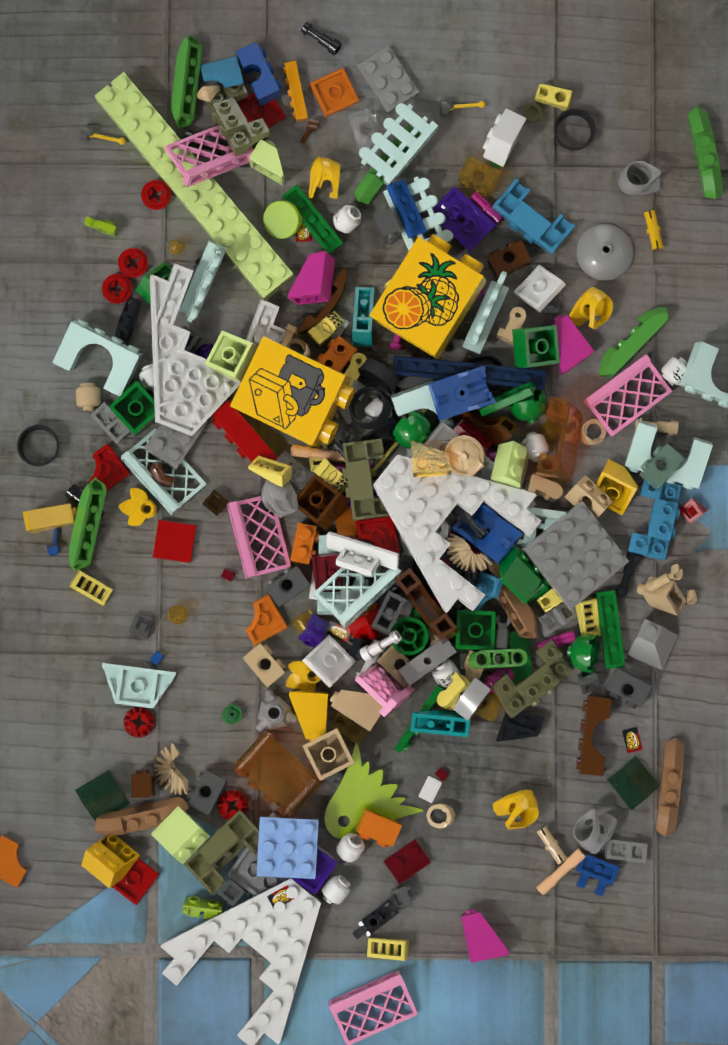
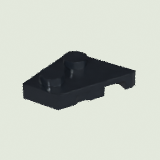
[496,711,544,742]

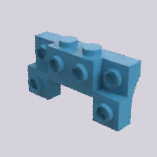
[492,179,575,255]
[627,479,681,561]

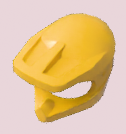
[308,156,340,199]
[569,287,613,329]
[493,789,539,830]

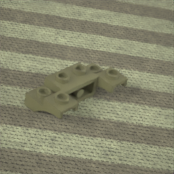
[206,84,270,156]
[342,439,390,521]
[490,640,573,718]
[184,810,259,895]

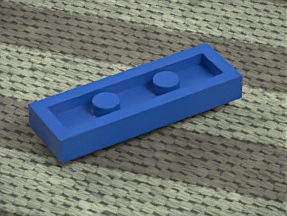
[386,180,427,239]

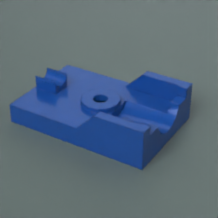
[428,366,496,421]
[452,503,523,565]

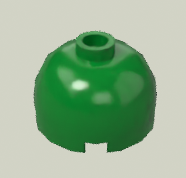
[509,389,547,423]
[393,410,431,450]
[391,617,429,656]
[567,634,600,673]

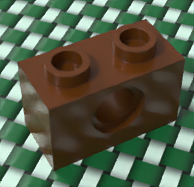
[487,240,532,280]
[131,770,154,798]

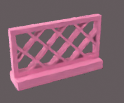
[165,125,254,187]
[583,354,673,437]
[227,496,291,579]
[355,663,415,717]
[328,970,418,1045]

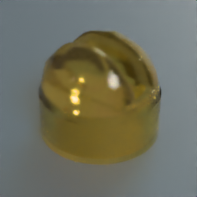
[169,239,185,255]

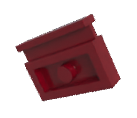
[454,418,493,453]
[312,552,344,592]
[383,839,431,885]

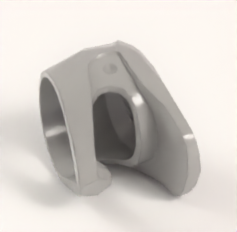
[618,161,661,195]
[261,480,298,518]
[573,809,618,854]

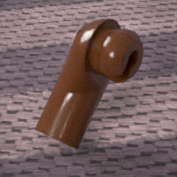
[150,462,175,486]

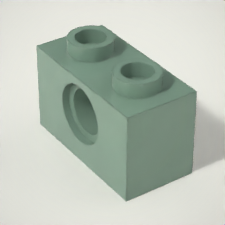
[639,443,685,490]

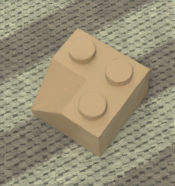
[302,728,355,781]

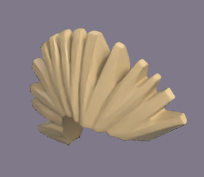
[446,533,493,572]
[154,743,188,795]

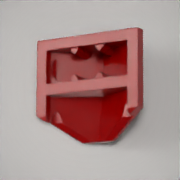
[348,605,381,640]

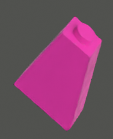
[288,251,335,305]
[552,315,594,376]
[461,909,509,963]

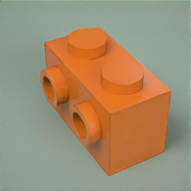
[316,336,357,372]
[290,523,320,566]
[355,808,402,848]

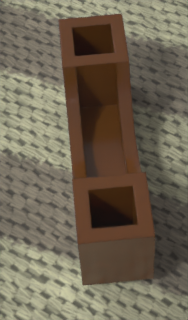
[456,390,519,447]
[395,568,458,644]
[576,696,612,776]

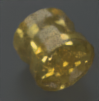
[168,605,188,625]

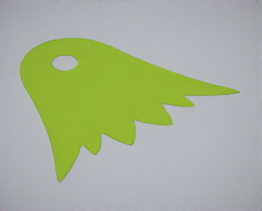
[324,743,424,840]

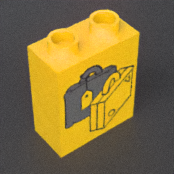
[230,336,355,448]

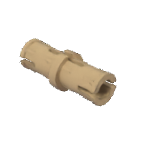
[536,825,568,865]

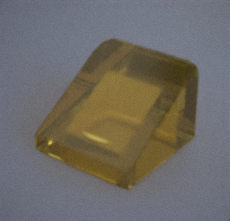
[290,609,312,635]

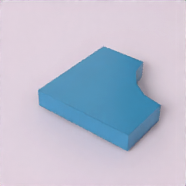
[200,56,243,88]
[474,571,503,611]

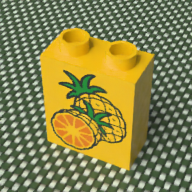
[369,234,487,360]

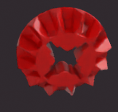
[141,180,172,211]
[118,248,148,278]
[102,274,132,304]
[123,707,154,738]
[217,790,248,821]

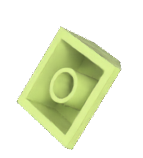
[249,140,285,186]
[205,331,258,383]
[491,441,529,490]
[151,806,210,864]

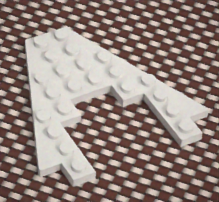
[150,264,287,436]
[373,455,541,613]
[160,878,321,1045]

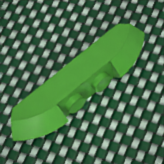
[171,35,202,129]
[688,106,723,199]
[354,126,420,204]
[599,307,668,377]
[69,478,106,571]

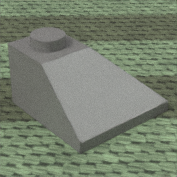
[627,619,678,671]

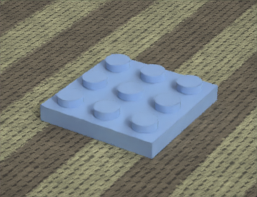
[257,817,319,879]

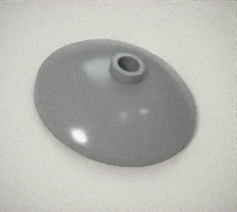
[576,224,633,281]

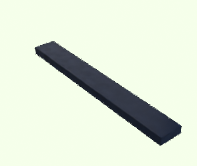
[392,355,546,390]

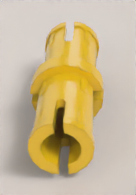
[643,210,664,250]

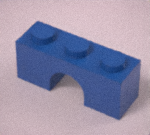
[236,42,282,106]

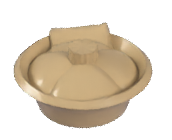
[444,435,485,477]

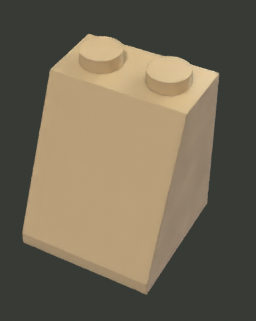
[330,690,383,731]

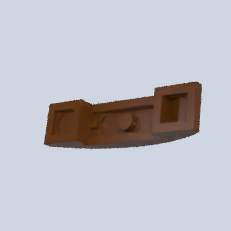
[298,269,347,335]

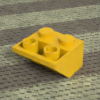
[81,835,140,889]

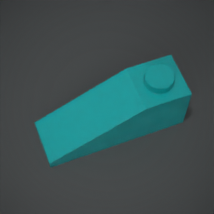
[352,287,375,347]
[410,710,471,737]

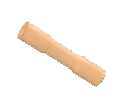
[291,444,345,463]
[536,848,586,895]

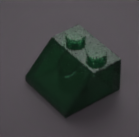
[605,755,660,810]
[75,770,130,821]

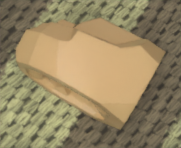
[463,650,483,683]

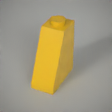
[23,504,77,534]
[289,690,328,742]

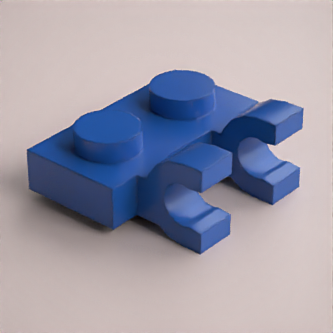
[576,853,620,896]

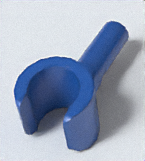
[47,528,59,556]

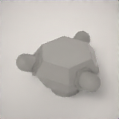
[256,689,298,732]

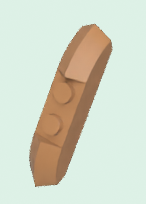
[483,559,538,639]
[656,738,684,837]
[94,797,190,835]

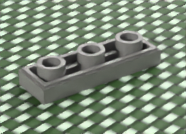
[398,640,456,686]

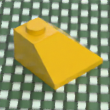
[595,459,638,515]

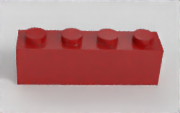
[211,400,279,469]

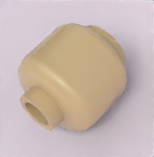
[76,383,101,411]

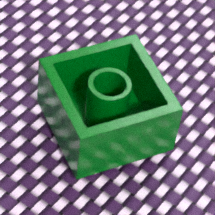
[512,325,560,368]
[109,381,155,437]
[455,610,496,651]

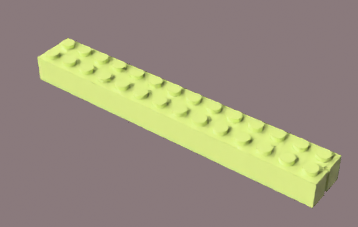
[95,72,294,301]

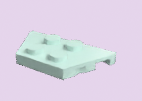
[102,663,176,708]

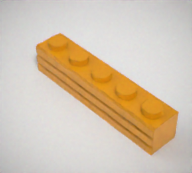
[283,61,308,123]

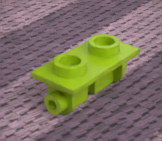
[182,896,224,919]

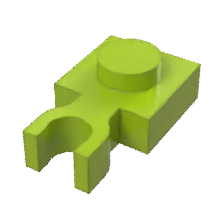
[84,216,118,237]

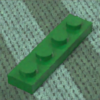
[282,184,343,255]
[596,590,626,669]
[394,685,444,753]

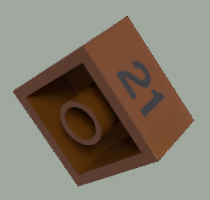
[297,474,350,531]

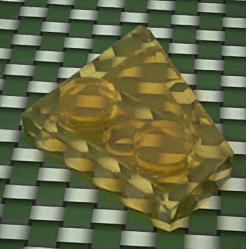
[410,441,452,477]

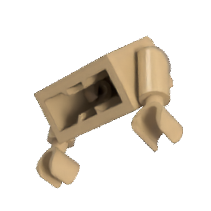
[637,564,697,616]

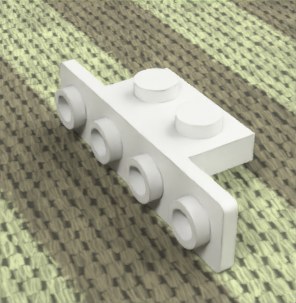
[327,532,399,576]

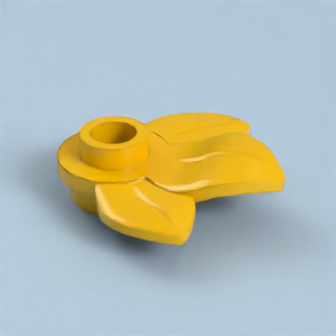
[119,488,157,526]
[286,661,321,692]

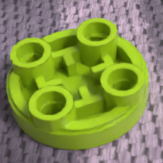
[263,200,302,239]

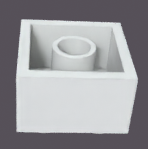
[483,108,526,167]

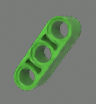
[468,649,527,669]

